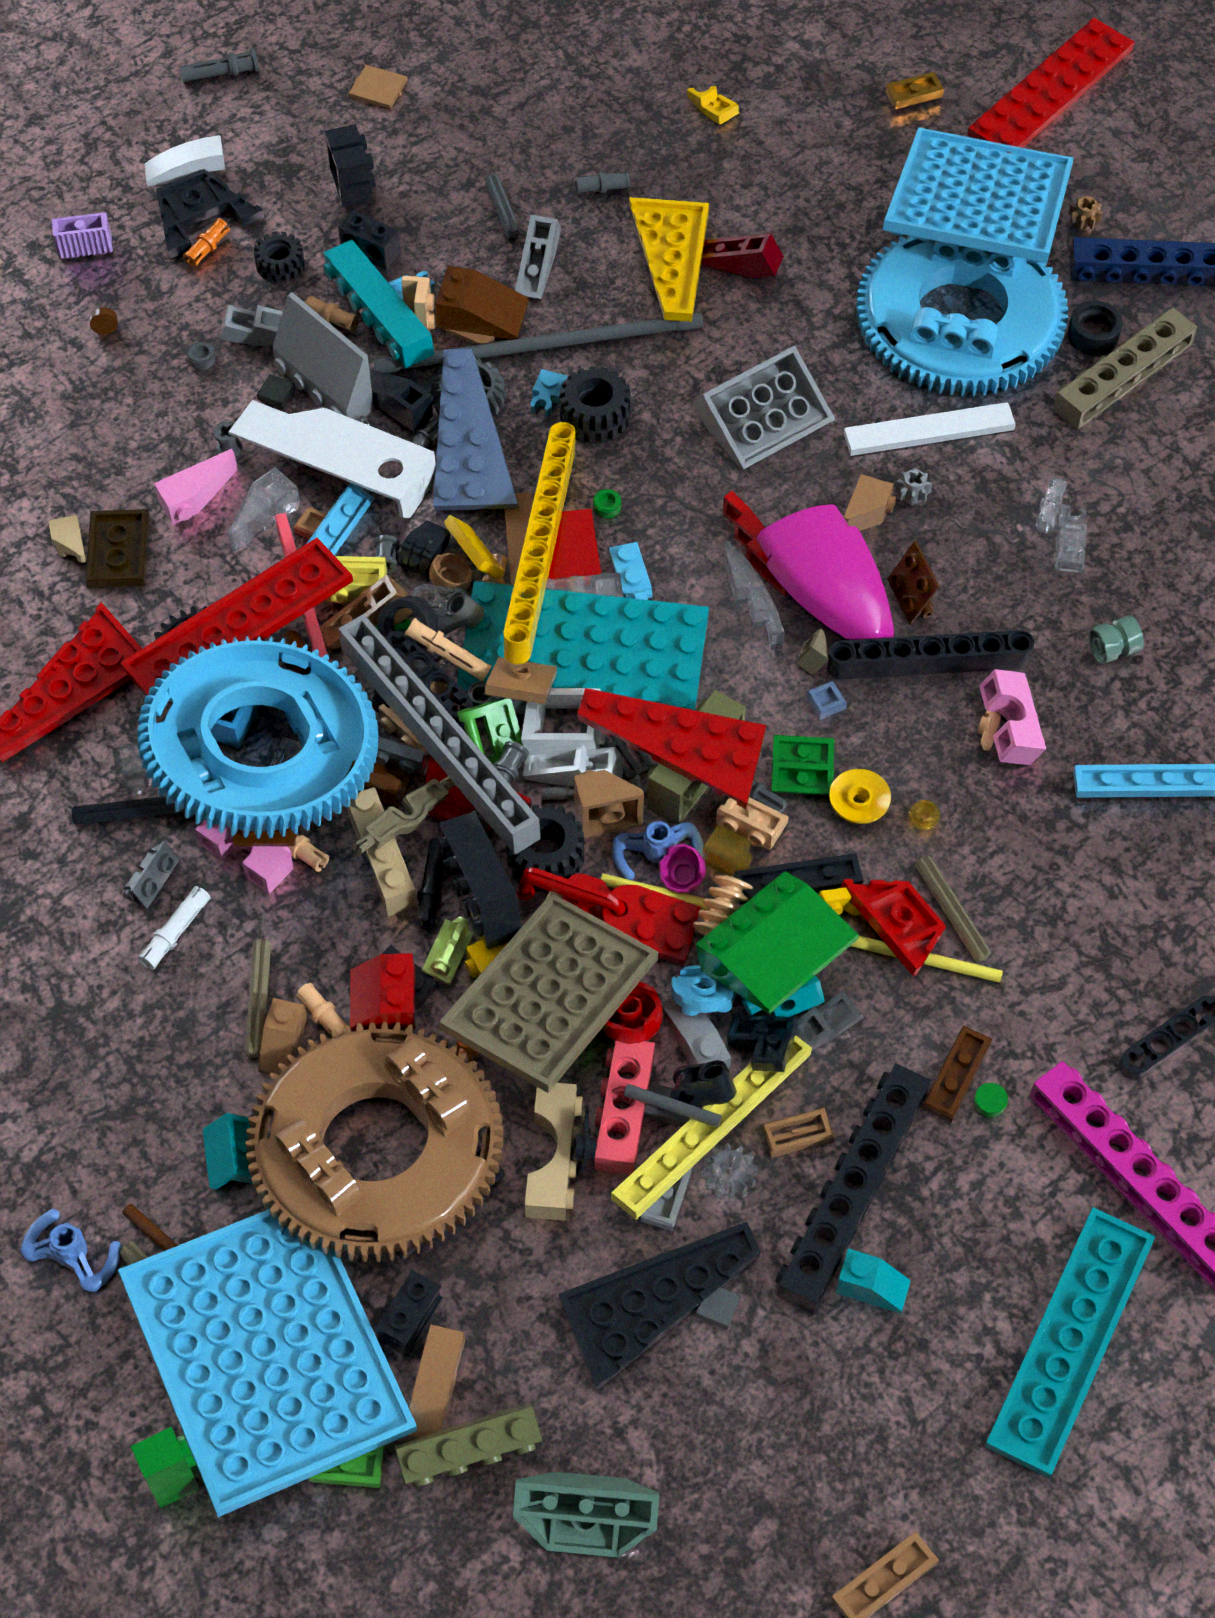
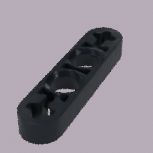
[385,631,473,723]
[1119,996,1215,1080]

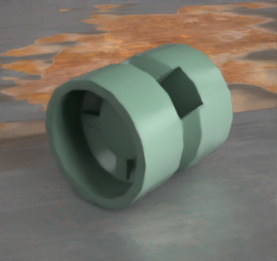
[1088,615,1144,665]

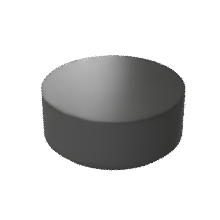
[187,342,216,370]

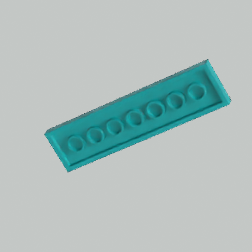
[984,1207,1156,1479]

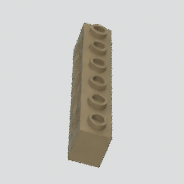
[1053,308,1197,430]

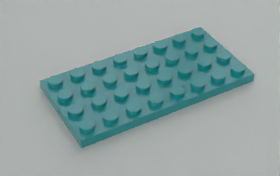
[457,581,709,711]

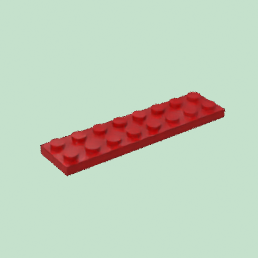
[967,18,1135,153]
[120,537,353,696]

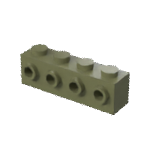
[394,1402,542,1487]

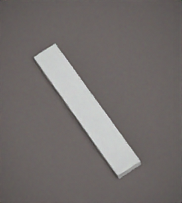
[844,402,1015,456]

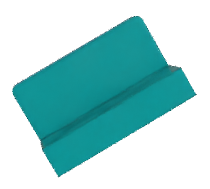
[203,1113,253,1189]

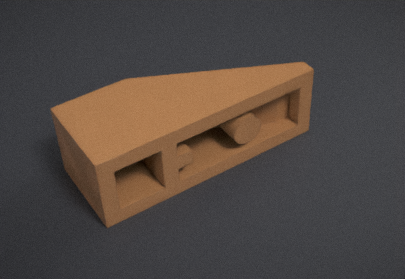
[320,574,414,650]

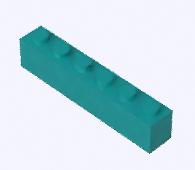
[323,240,435,368]

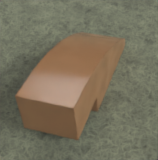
[405,1324,465,1438]

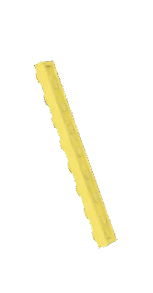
[611,1035,812,1220]

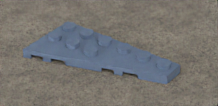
[433,348,520,511]

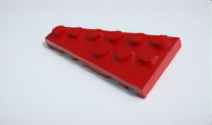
[0,602,142,763]
[578,688,766,809]

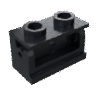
[376,1270,443,1357]

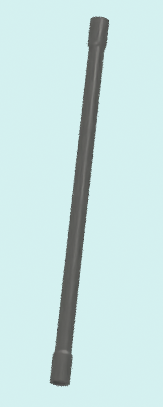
[374,311,703,373]

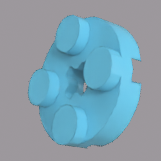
[671,965,736,1016]

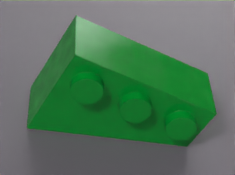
[131,1427,200,1508]

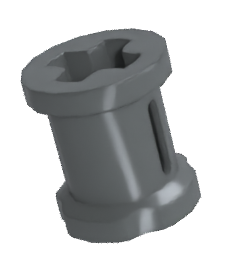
[214,421,242,457]
[374,535,400,574]

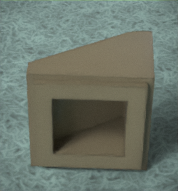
[796,629,829,674]

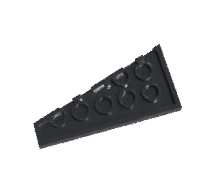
[558,1222,761,1391]

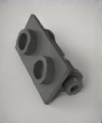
[123,841,179,909]

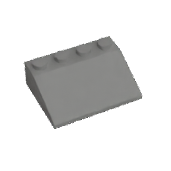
[272,292,374,420]
[693,346,836,470]

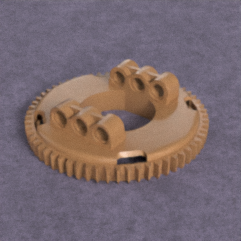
[245,1022,504,1262]

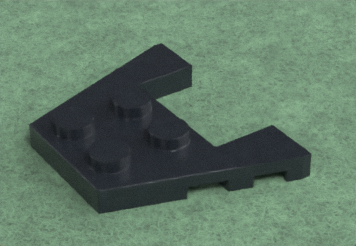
[156,169,264,258]

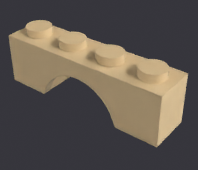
[347,787,417,917]
[525,1083,583,1221]

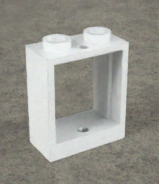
[521,688,605,750]

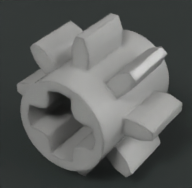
[895,468,932,505]

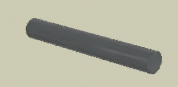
[624,1084,722,1128]

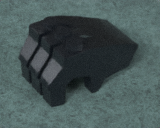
[400,520,451,579]

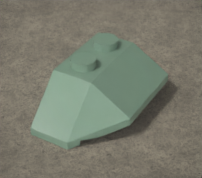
[513,1472,660,1557]

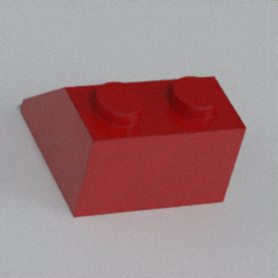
[350,953,416,1031]

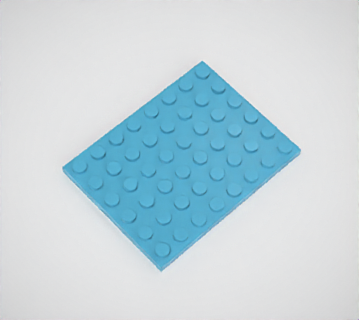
[883,127,1074,263]
[118,1209,417,1517]

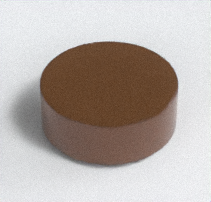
[89,307,118,335]

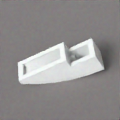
[145,135,225,187]
[523,744,624,786]

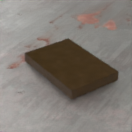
[85,509,150,588]

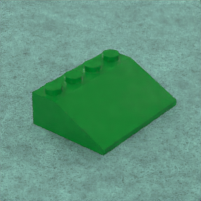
[695,871,859,1014]

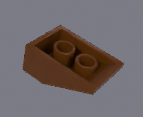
[435,265,529,340]

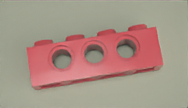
[592,1041,655,1175]

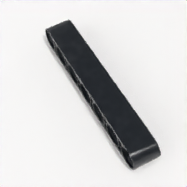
[827,630,1034,679]

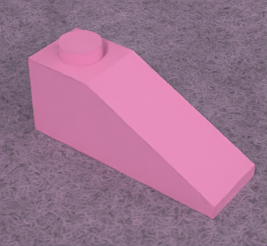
[154,449,237,524]

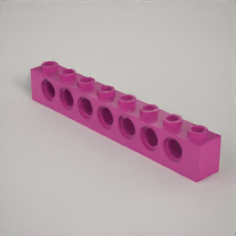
[1029,1060,1215,1291]

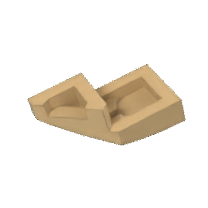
[49,515,86,563]

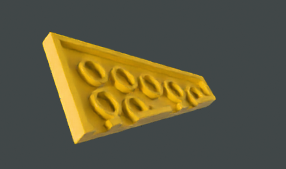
[629,197,709,322]

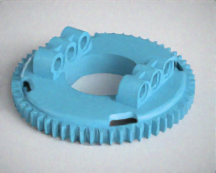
[856,235,1069,397]
[137,636,379,838]

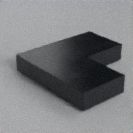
[727,1015,798,1072]

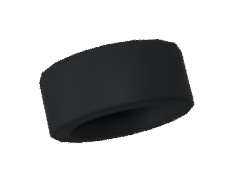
[1067,300,1123,354]
[378,596,438,655]

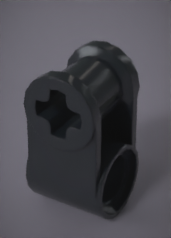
[670,1060,737,1107]

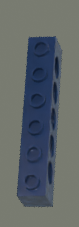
[1069,237,1215,286]

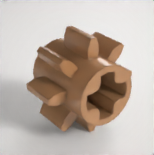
[1068,196,1103,230]

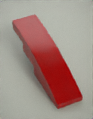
[722,491,789,597]

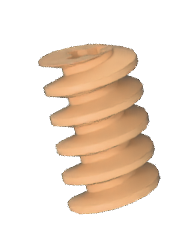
[693,875,754,936]

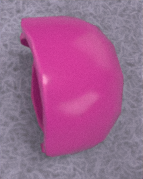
[659,844,706,894]

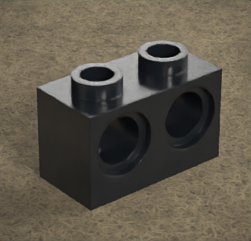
[338,210,401,270]

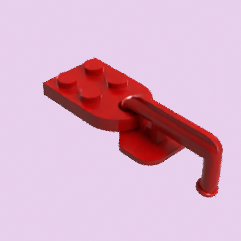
[516,867,701,966]

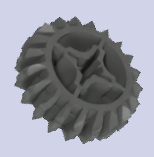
[430,358,506,416]

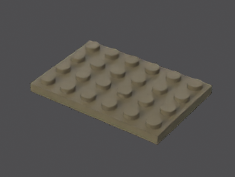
[439,893,659,1093]

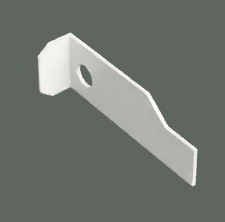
[229,400,436,518]

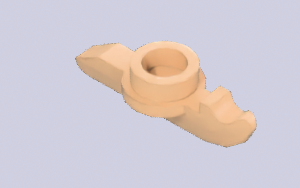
[977,711,1001,750]

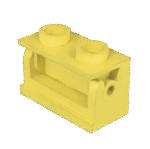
[326,556,387,604]

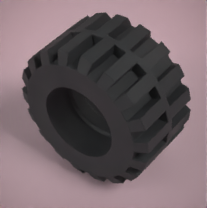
[560,366,631,443]
[506,804,584,890]

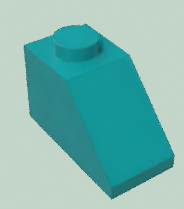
[836,1248,911,1314]

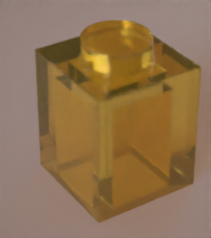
[702,825,753,877]

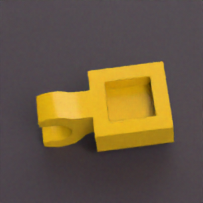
[818,888,861,916]

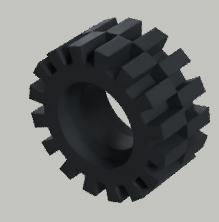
[254,231,305,283]

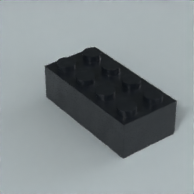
[437,811,522,950]

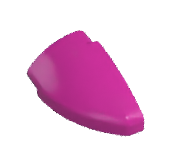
[757,504,894,640]

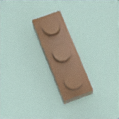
[831,1531,939,1618]

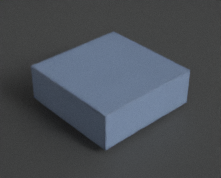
[806,681,847,720]

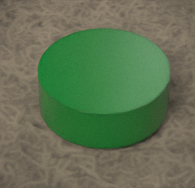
[593,489,621,518]
[974,1083,1008,1118]

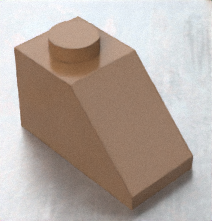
[844,474,896,531]
[258,998,308,1075]

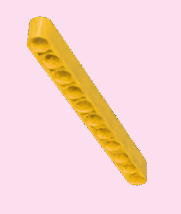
[503,422,575,664]

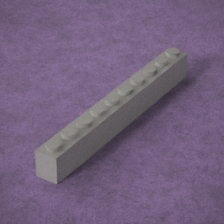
[338,614,541,855]

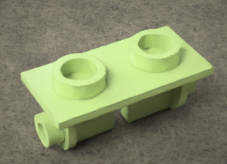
[421,917,474,985]

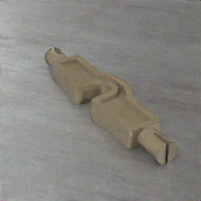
[352,776,456,855]

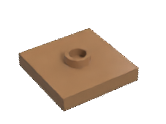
[485,657,557,704]

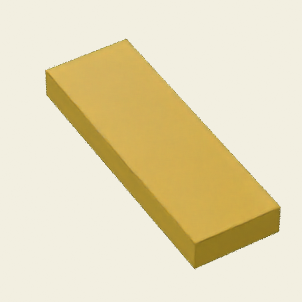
[444,515,505,579]

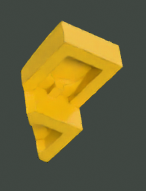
[686,86,739,125]

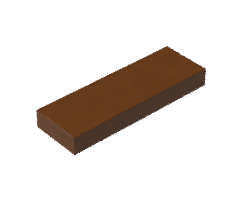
[922,1025,993,1123]

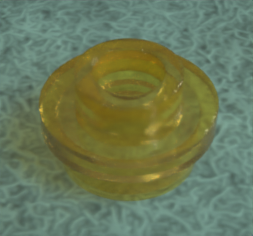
[909,800,940,830]

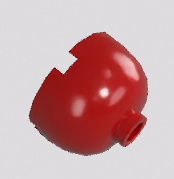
[602,982,663,1044]

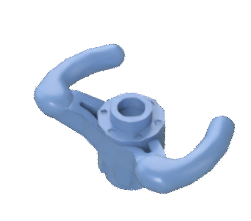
[611,821,704,880]
[20,1208,122,1292]

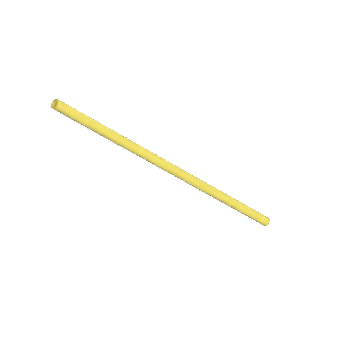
[601,873,1003,983]

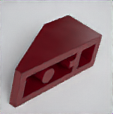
[701,233,784,278]

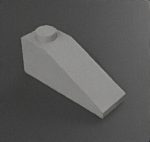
[515,215,561,300]
[661,998,731,1072]

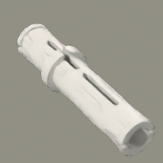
[137,886,211,970]

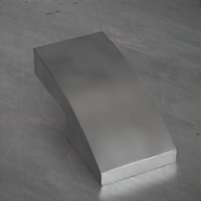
[796,990,864,1050]

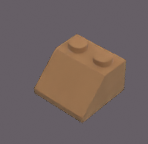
[574,770,644,838]

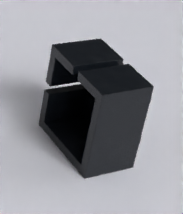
[325,124,376,207]

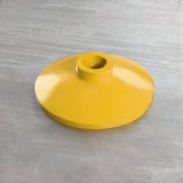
[829,769,891,824]

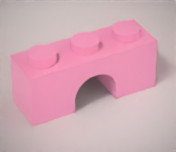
[979,669,1046,765]
[195,820,294,894]

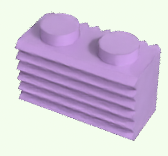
[52,212,113,259]

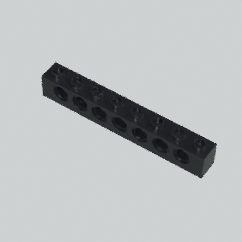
[775,1063,931,1315]

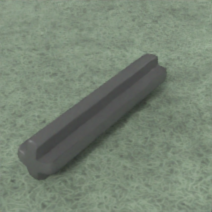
[485,174,520,239]

